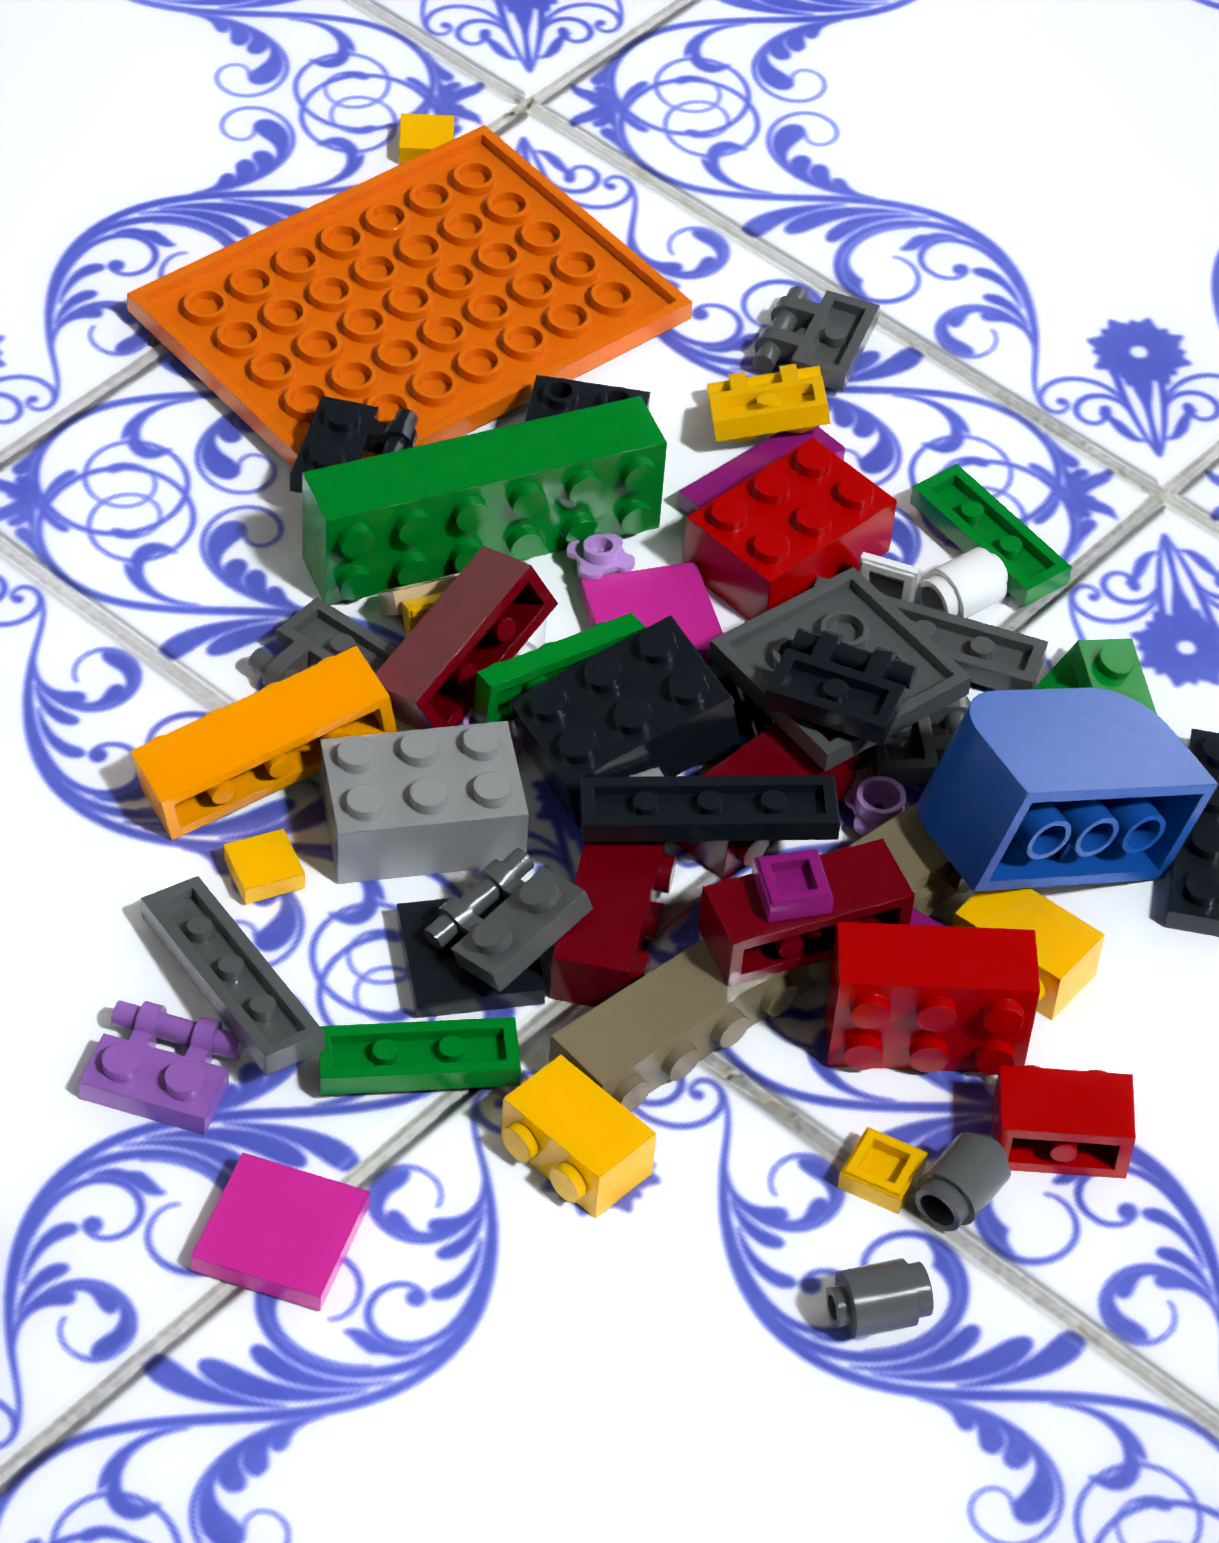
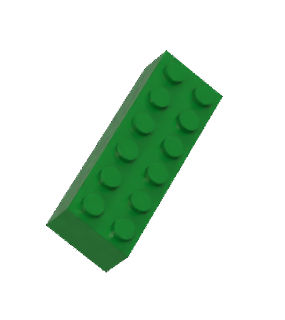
[302,396,667,605]

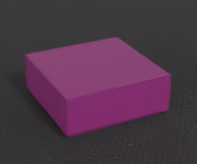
[752,849,834,922]

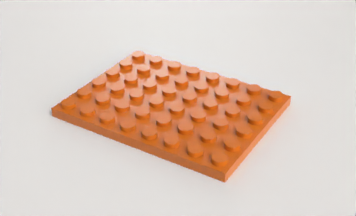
[127,125,693,467]

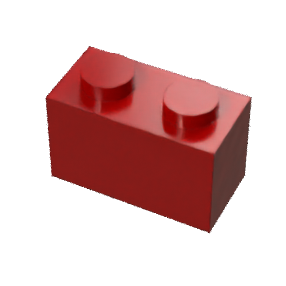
[992,1065,1136,1179]

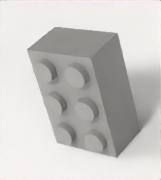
[320,721,529,884]

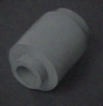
[915,1132,1011,1231]
[826,1258,934,1339]

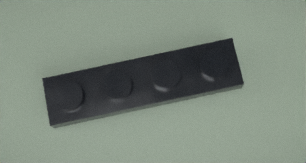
[1164,728,1219,937]
[579,775,841,842]

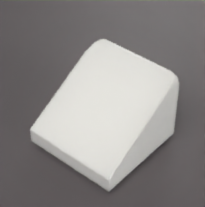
[859,552,923,604]

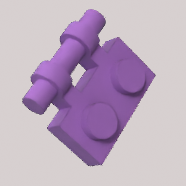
[78,1000,244,1135]

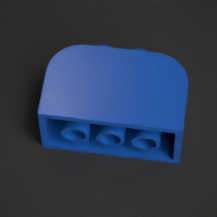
[917,688,1218,892]

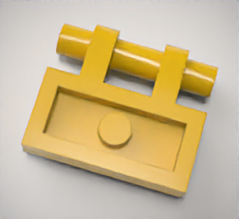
[707,363,831,442]

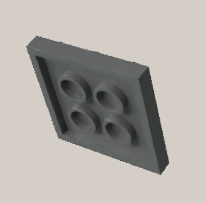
[708,567,972,772]

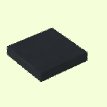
[396,897,546,1018]

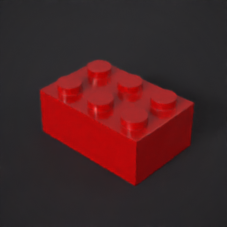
[682,437,897,620]
[825,922,1040,1075]

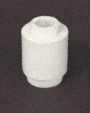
[917,547,1008,618]

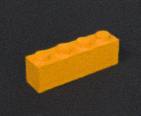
[130,646,397,841]

